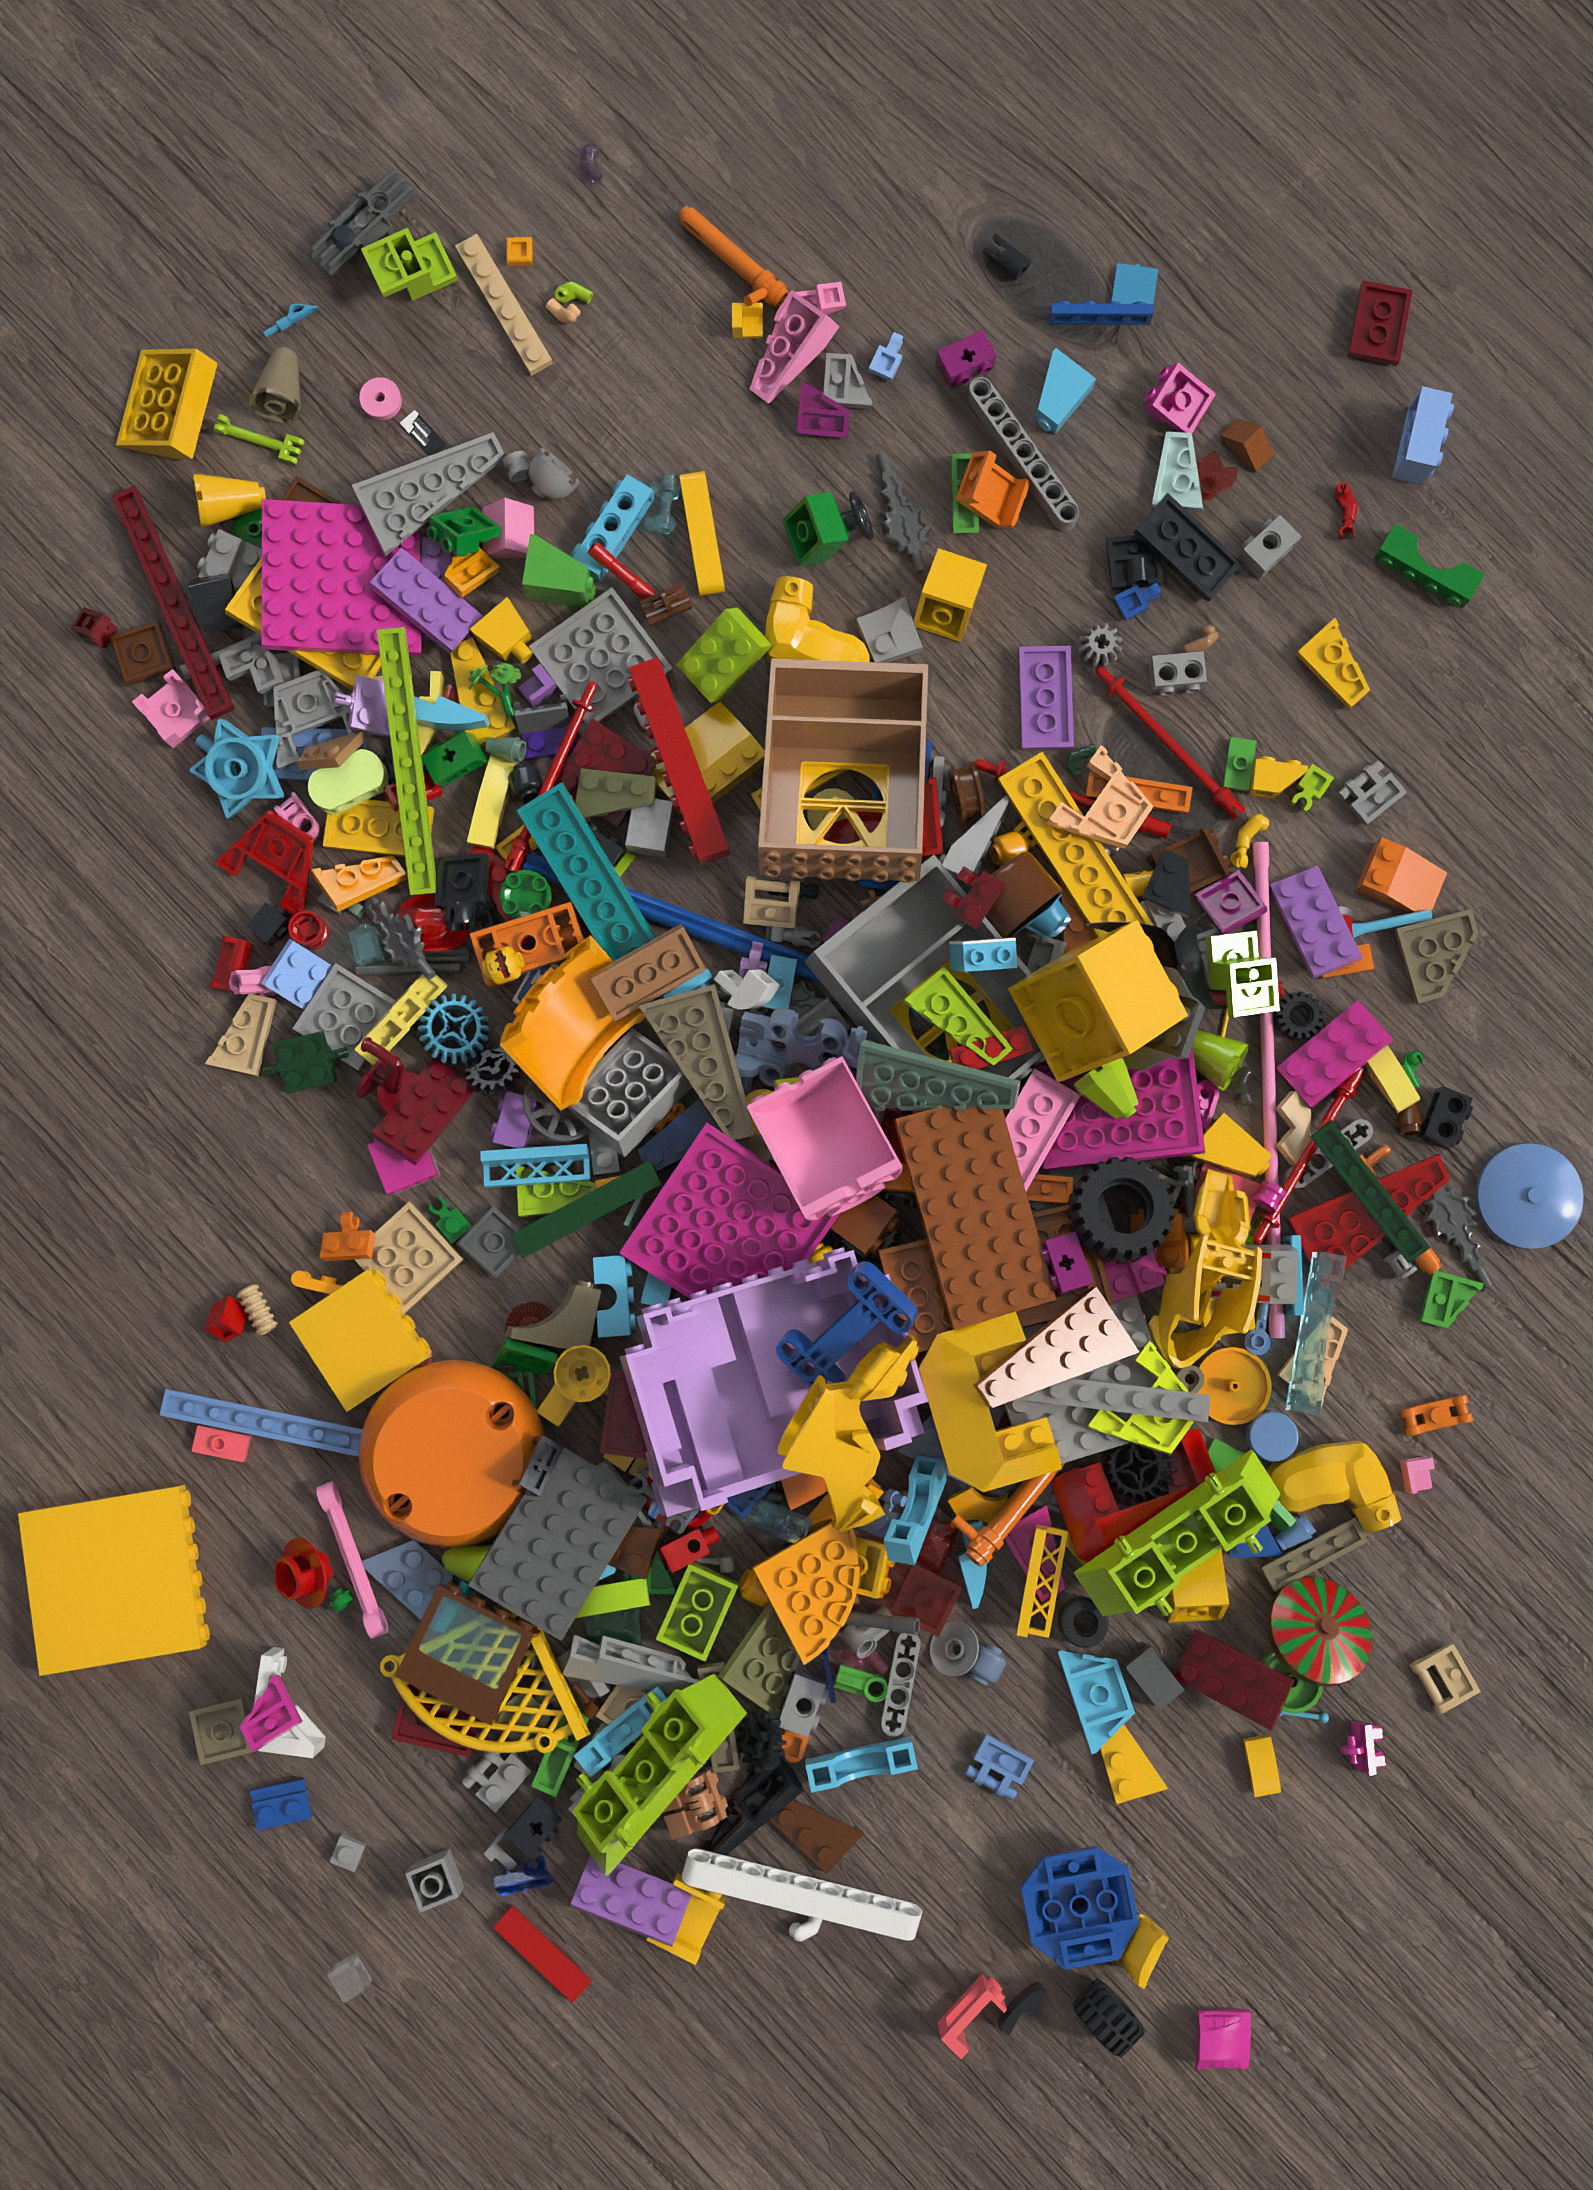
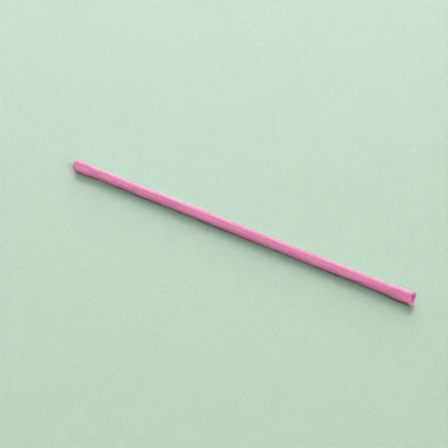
[1253,842,1285,1338]

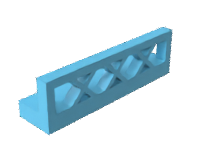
[480,1144,590,1188]

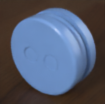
[1245,1411,1298,1462]

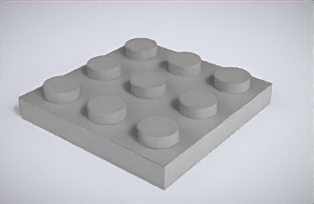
[292,963,396,1071]

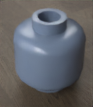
[968,1643,1006,1686]

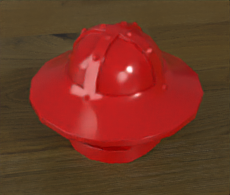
[274,1537,334,1609]

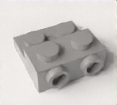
[197,529,262,593]

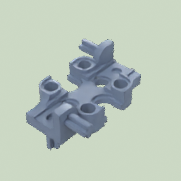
[735,1008,874,1093]

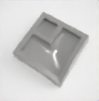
[856,597,923,663]

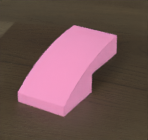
[796,282,846,315]

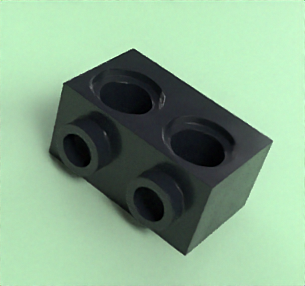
[1418,1086,1473,1149]

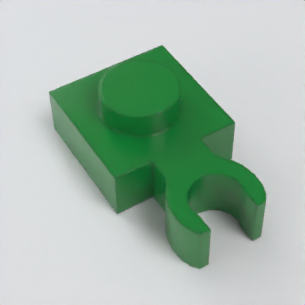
[429,1197,473,1244]

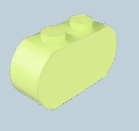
[308,749,388,815]

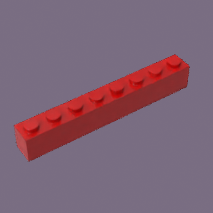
[627,657,731,866]

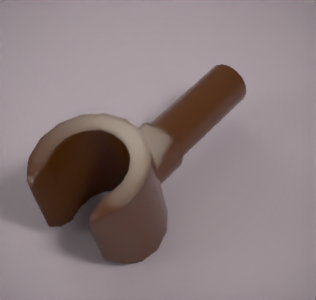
[571,1683,601,1719]

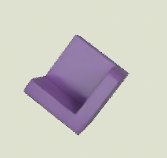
[519,664,558,707]

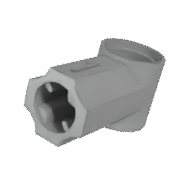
[842,1605,893,1658]

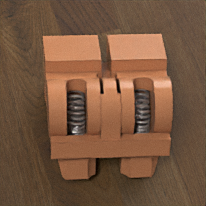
[662,1770,728,1840]

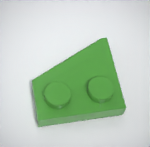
[1419,1271,1484,1328]

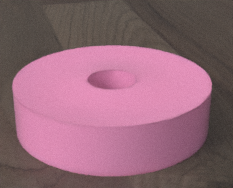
[359,377,402,421]

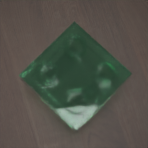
[586,1607,642,1646]

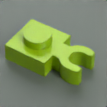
[1290,763,1334,813]

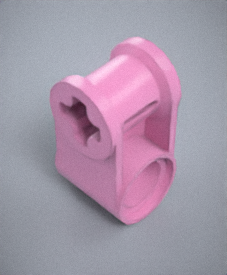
[273,791,321,841]

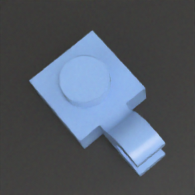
[869,332,903,382]

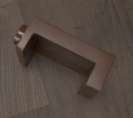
[1147,826,1231,894]

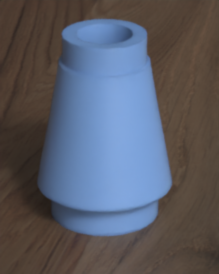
[1275,1514,1317,1550]

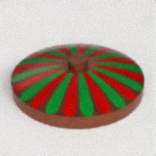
[1267,1577,1372,1687]

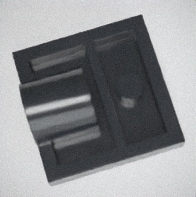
[1105,535,1164,591]

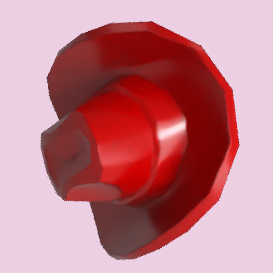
[395,893,470,952]

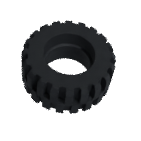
[1067,1156,1176,1264]

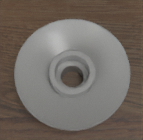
[930,1621,979,1677]

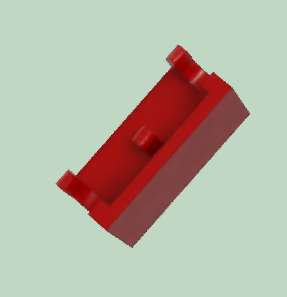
[209,936,252,995]

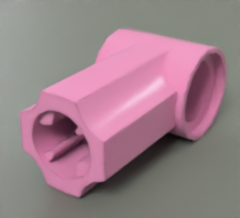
[229,966,278,996]

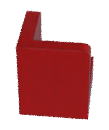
[204,1296,248,1343]

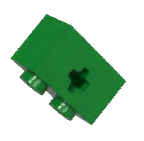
[421,731,488,787]

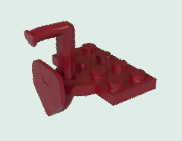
[356,1037,475,1166]

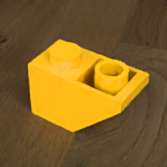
[1248,756,1308,798]

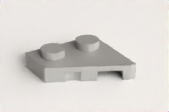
[824,353,872,409]

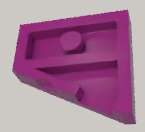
[797,381,850,438]

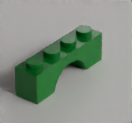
[1374,523,1485,608]

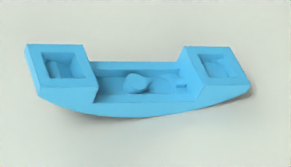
[574,1686,667,1777]

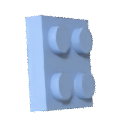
[261,939,333,1010]

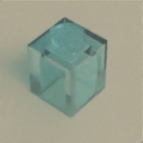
[348,924,386,965]

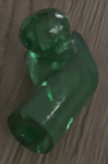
[1066,743,1097,776]

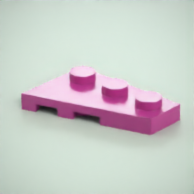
[1005,1504,1065,1602]

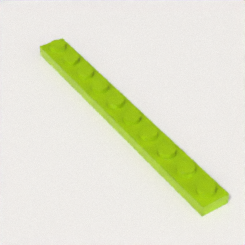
[377,627,437,895]

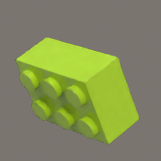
[676,607,772,703]
[656,1562,739,1661]

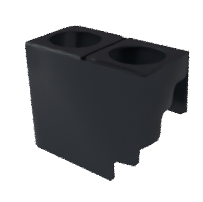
[188,573,242,632]

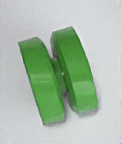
[1261,1650,1323,1714]

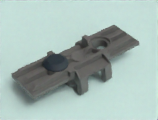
[306,168,418,277]

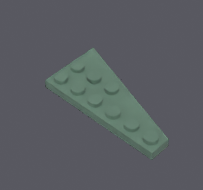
[856,1040,1020,1111]

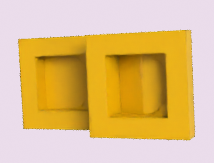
[1243,1734,1281,1797]

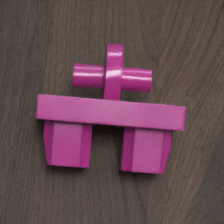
[1340,1721,1385,1776]

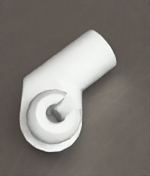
[789,1916,823,1942]

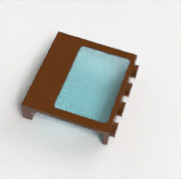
[395,1582,540,1725]

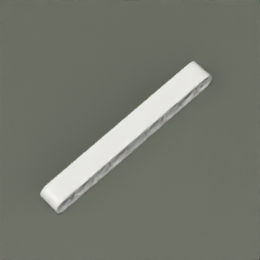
[681,1849,922,1941]

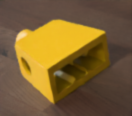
[470,597,533,664]

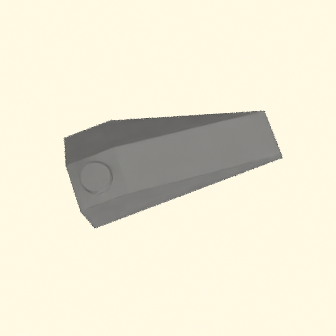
[939,795,1010,894]

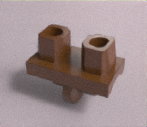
[639,583,693,627]

